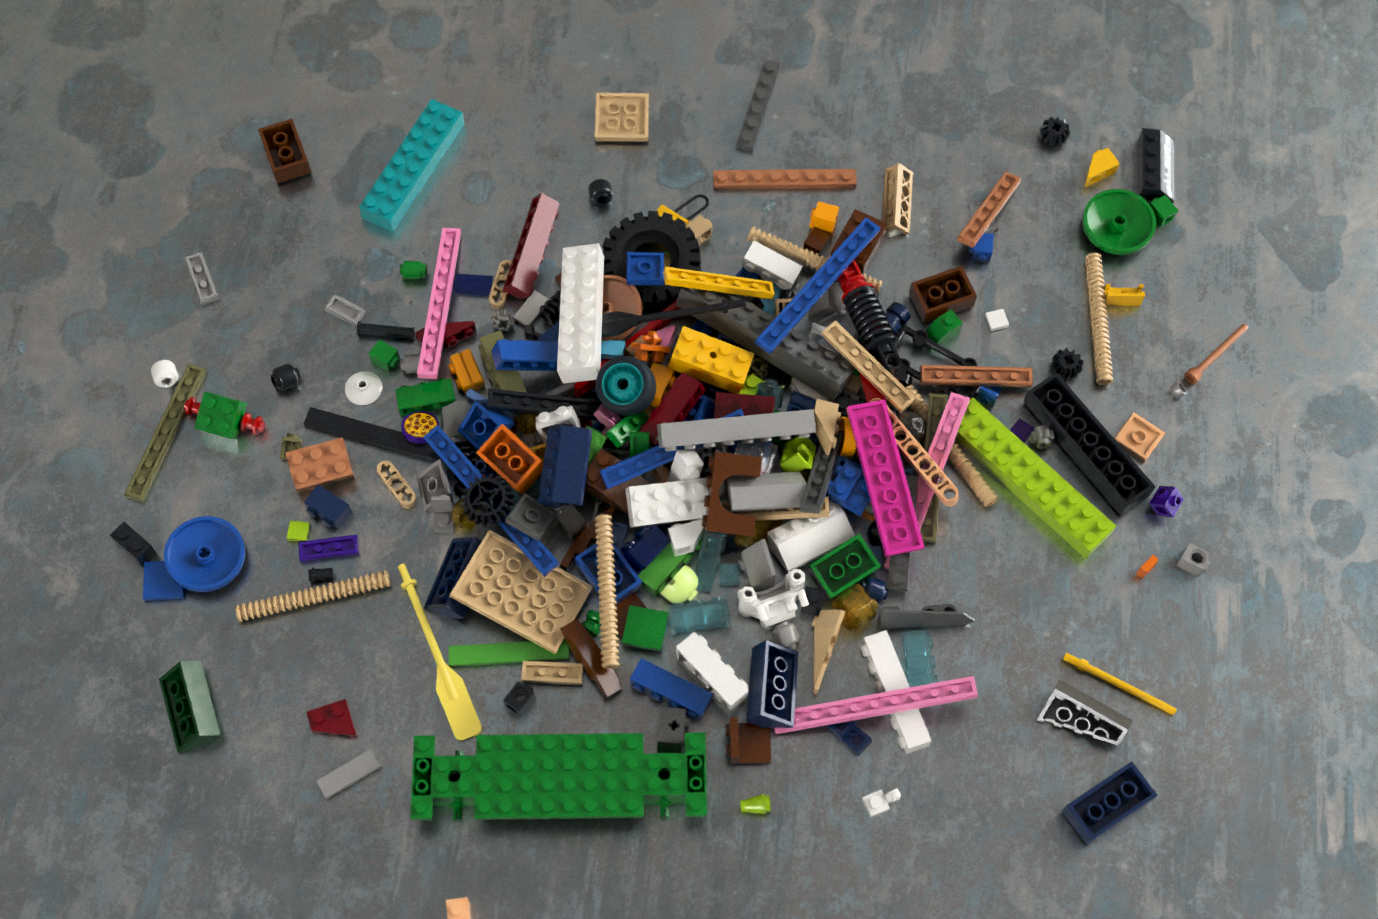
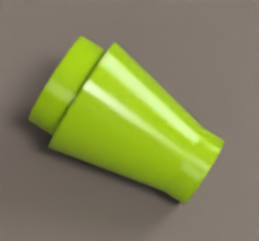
[740,793,771,814]

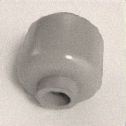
[772,621,801,650]

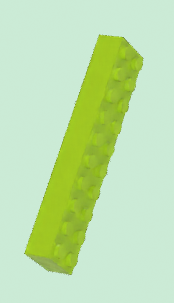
[955,398,1116,559]

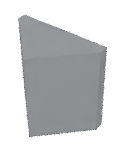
[808,280,846,318]
[441,400,473,443]
[416,459,454,511]

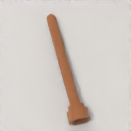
[1184,324,1248,384]

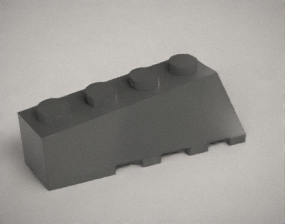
[1037,679,1132,746]

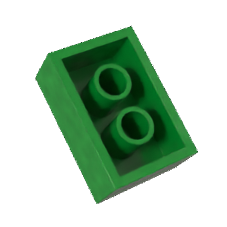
[808,533,881,600]

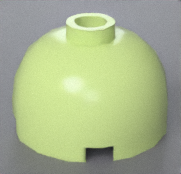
[661,565,698,604]

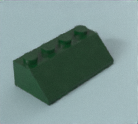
[159,661,220,753]

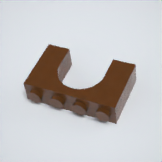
[701,452,762,536]

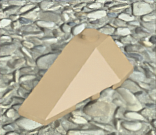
[812,610,845,696]

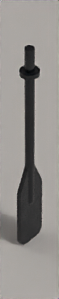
[602,298,746,337]

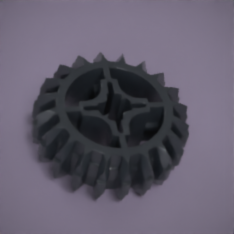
[461,474,515,527]

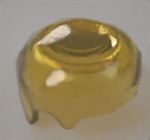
[451,499,480,530]

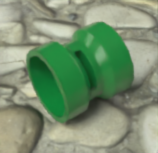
[581,610,602,637]

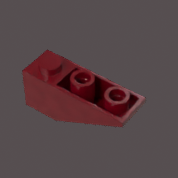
[415,321,477,350]

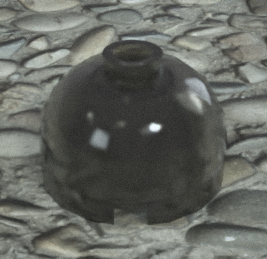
[892,411,927,445]

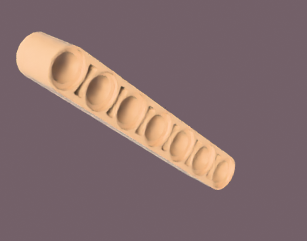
[870,398,959,506]

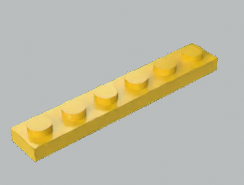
[663,267,775,300]

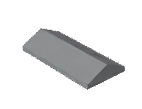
[724,471,806,512]

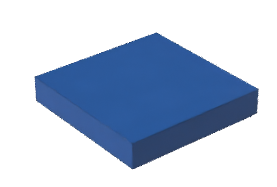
[626,252,664,286]
[143,561,185,601]

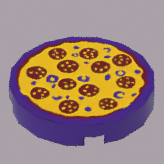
[401,411,439,444]

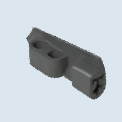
[878,604,975,630]

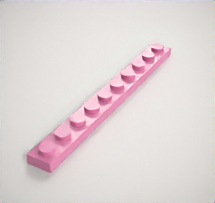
[417,228,461,379]
[884,392,970,570]
[775,676,978,734]

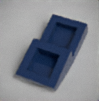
[827,720,872,755]

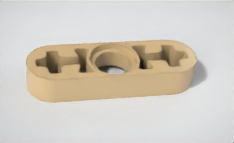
[489,259,512,310]
[377,461,417,508]

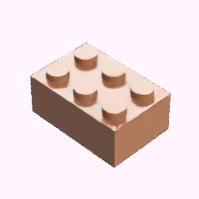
[286,437,354,493]

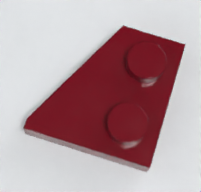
[306,699,357,738]

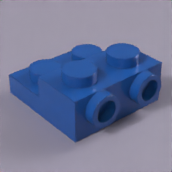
[827,462,870,516]

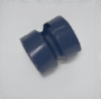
[885,302,911,335]

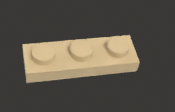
[521,661,583,685]

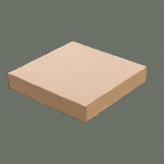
[1114,412,1165,463]

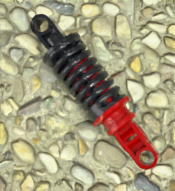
[837,248,902,377]

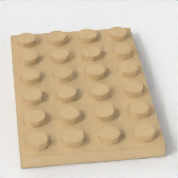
[450,530,593,654]

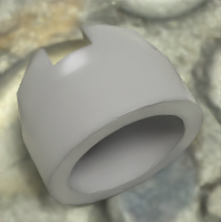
[1170,381,1187,398]

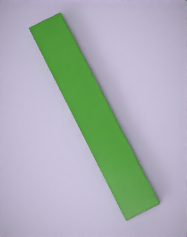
[449,639,570,667]

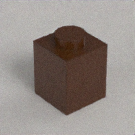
[803,227,830,256]

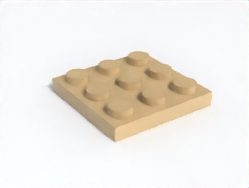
[595,93,649,142]

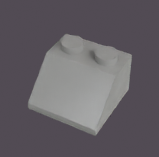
[738,539,776,592]

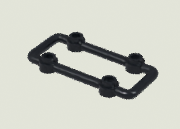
[896,327,981,400]

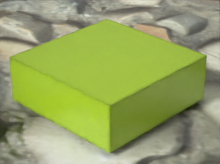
[287,520,311,542]

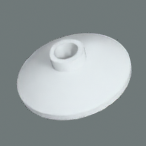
[345,371,383,406]

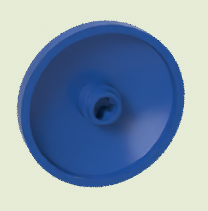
[164,516,245,592]

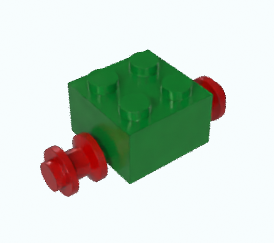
[184,391,265,439]

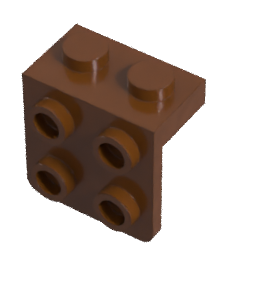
[725,717,771,764]

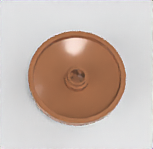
[602,275,642,341]

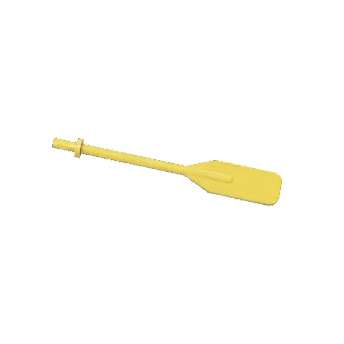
[398,564,482,741]

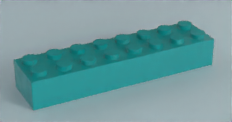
[359,99,464,232]

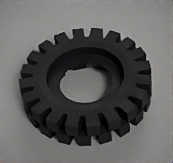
[602,211,701,311]

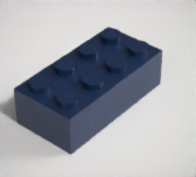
[1062,761,1158,845]

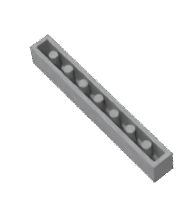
[657,409,816,451]

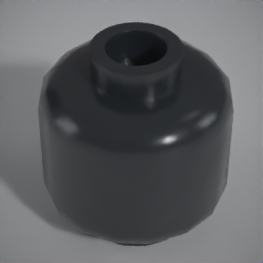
[588,179,613,206]
[270,364,301,391]

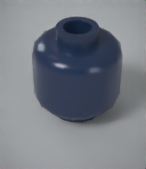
[857,577,888,605]

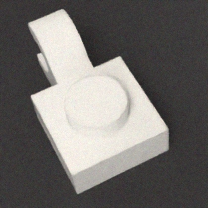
[862,789,901,818]

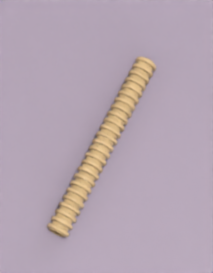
[747,226,882,294]
[1085,253,1113,385]
[905,385,999,507]
[595,515,620,669]
[235,570,391,622]

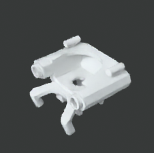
[737,569,809,630]

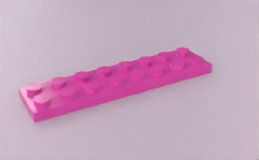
[846,400,925,557]

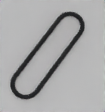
[674,194,709,221]

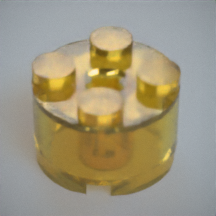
[831,584,879,632]

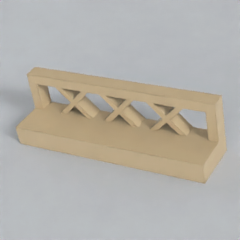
[882,163,913,235]

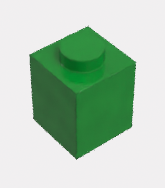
[1150,195,1178,228]
[368,339,400,372]

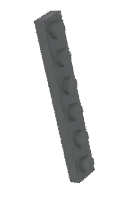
[736,60,781,152]
[800,430,844,514]
[887,475,918,591]

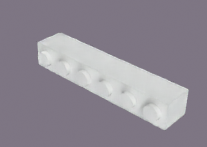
[861,630,932,754]

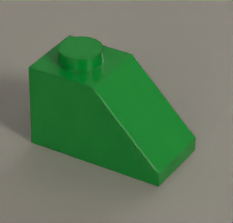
[925,309,963,352]

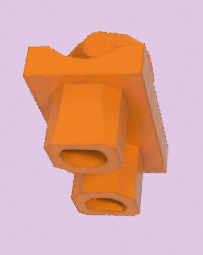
[631,331,671,363]

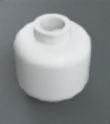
[151,360,178,388]

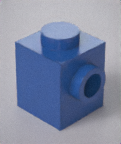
[969,233,994,262]

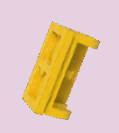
[1104,284,1145,306]

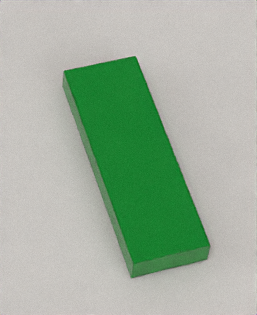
[605,411,649,448]

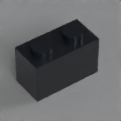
[110,522,157,567]

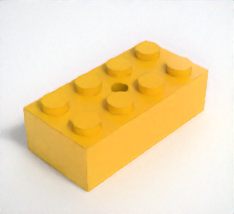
[667,326,754,394]

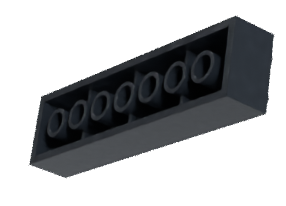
[1023,372,1156,515]

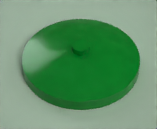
[1082,189,1156,255]

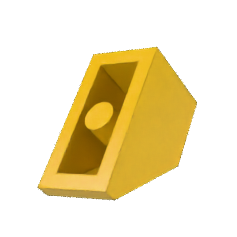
[1084,148,1120,187]

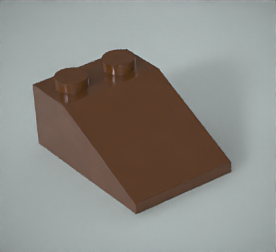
[585,449,651,514]

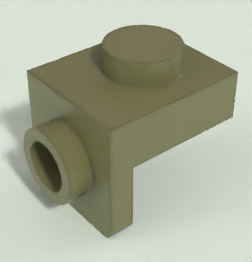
[280,433,303,460]

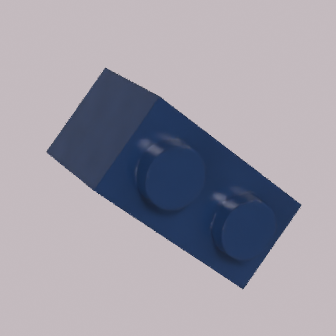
[304,484,352,530]

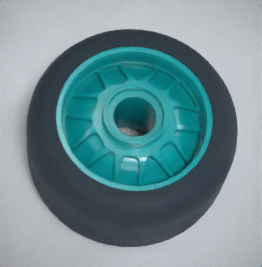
[596,356,656,416]

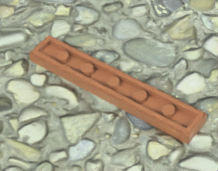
[957,171,1022,248]
[919,365,1033,388]

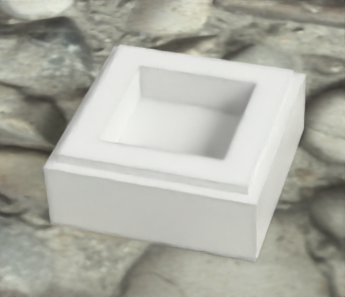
[985,309,1009,332]

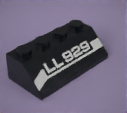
[1138,128,1174,203]

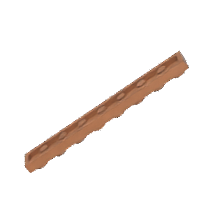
[713,169,857,189]

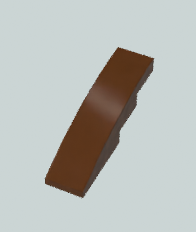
[560,506,616,572]
[560,619,623,698]

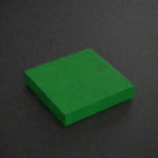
[622,605,668,652]

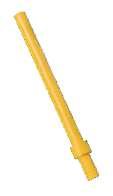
[1063,652,1177,715]

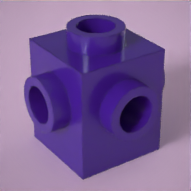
[1149,486,1184,517]

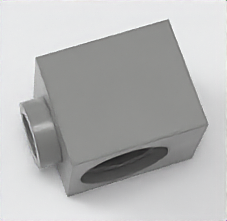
[1177,543,1211,576]

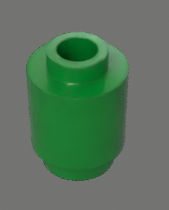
[400,261,427,280]

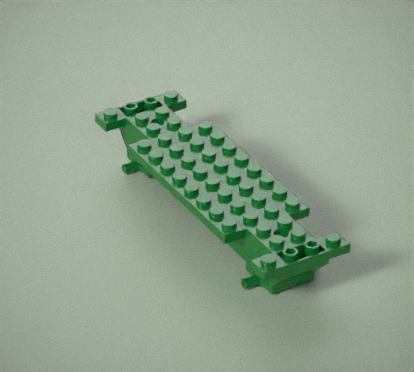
[410,732,707,821]

